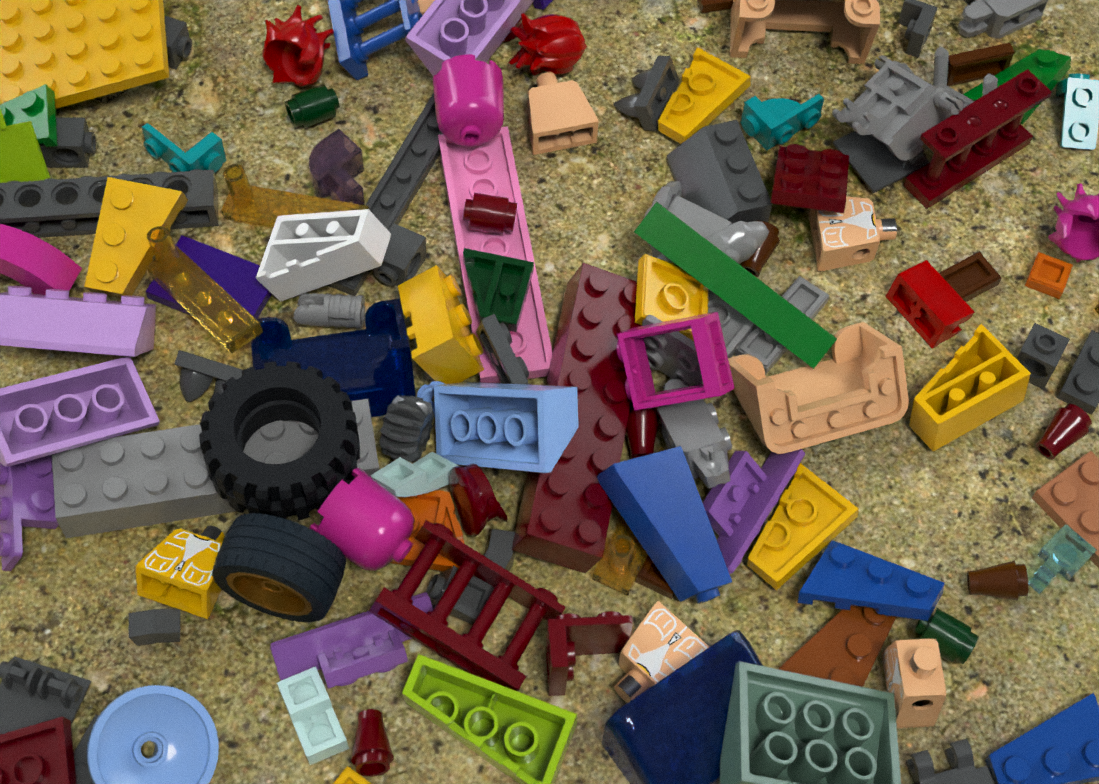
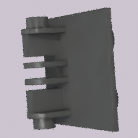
[832,131,930,193]
[0,656,91,734]

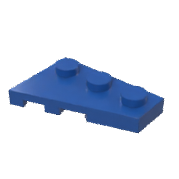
[798,540,945,621]
[985,693,1099,784]

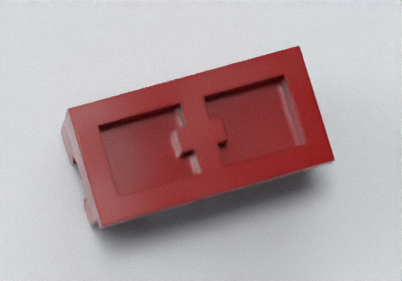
[885,260,975,349]

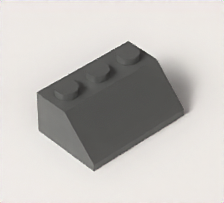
[666,120,772,224]

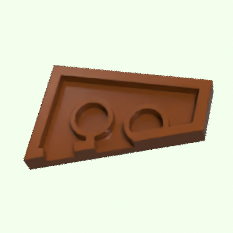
[779,605,896,687]

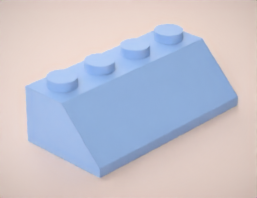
[434,382,579,473]

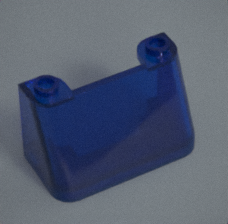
[249,299,416,417]
[601,630,763,784]

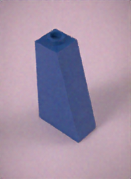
[597,446,732,604]

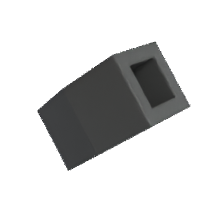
[484,529,515,571]
[129,609,180,646]

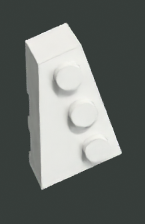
[256,209,391,302]

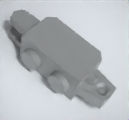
[957,0,1049,39]
[657,378,732,488]

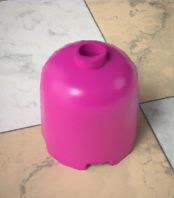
[433,54,504,147]
[310,468,414,571]

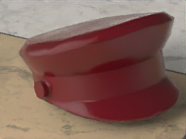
[449,463,508,537]

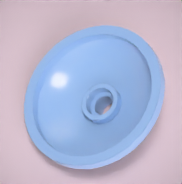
[87,685,219,784]

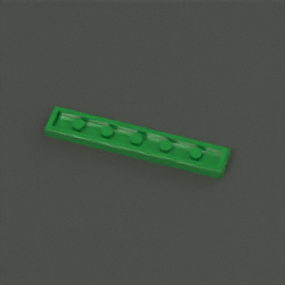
[634,202,837,369]

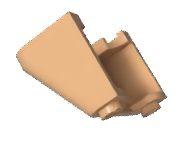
[730,0,880,64]
[728,322,909,454]

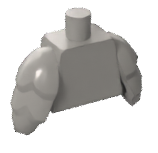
[644,181,769,266]

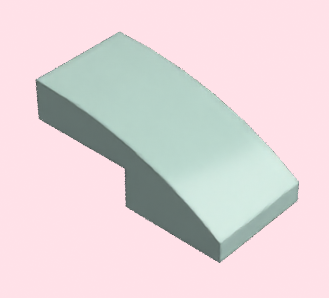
[370,452,458,497]
[277,666,349,765]

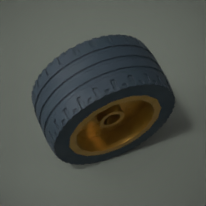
[212,513,346,622]

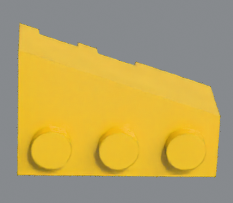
[84,177,188,298]
[398,265,484,384]
[909,324,1031,451]

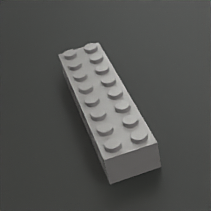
[52,399,379,538]

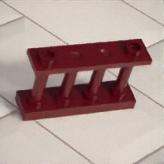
[903,69,1052,209]
[369,520,566,691]

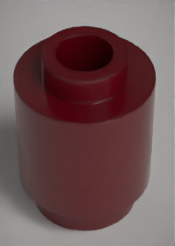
[463,193,517,234]

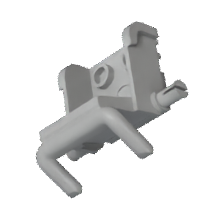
[832,46,998,161]

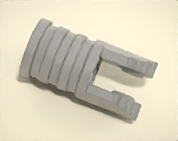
[293,293,365,329]

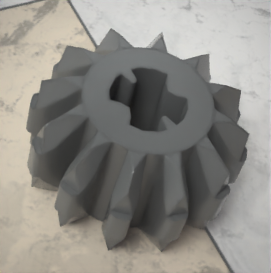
[379,395,434,462]

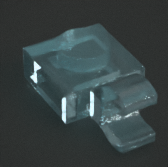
[1028,524,1097,594]

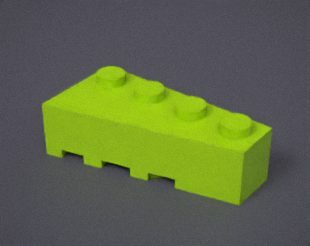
[402,654,577,784]

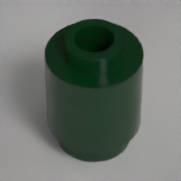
[285,84,340,128]
[913,608,979,664]

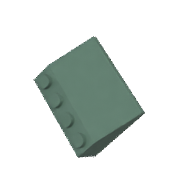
[720,661,901,784]

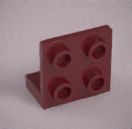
[545,611,633,696]

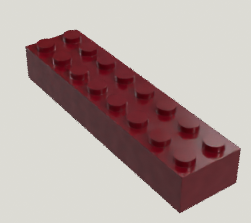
[511,263,642,573]

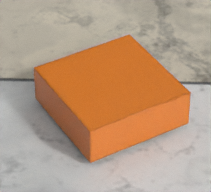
[1025,252,1073,299]

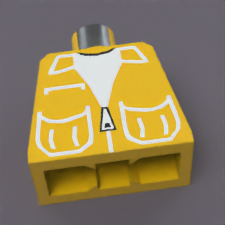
[135,526,225,619]

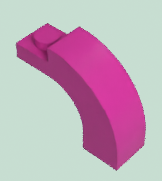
[0,224,82,295]

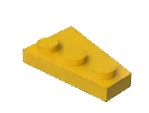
[658,47,751,144]
[747,463,859,590]

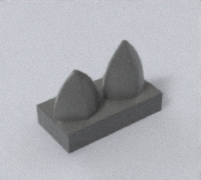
[614,56,680,131]
[174,350,243,402]

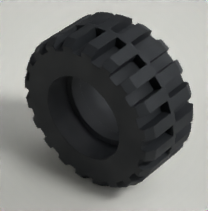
[199,361,360,521]

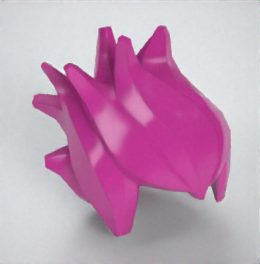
[1048,183,1099,263]

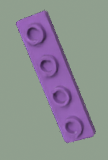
[703,449,805,574]
[0,455,59,571]
[270,592,433,688]

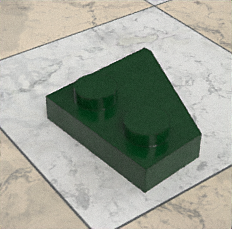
[463,248,534,332]

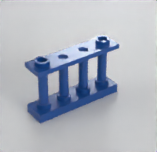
[328,0,423,80]

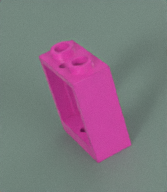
[617,311,735,410]

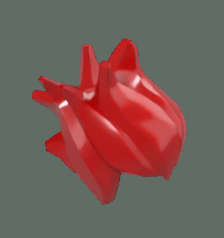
[262,5,334,87]
[509,13,587,75]

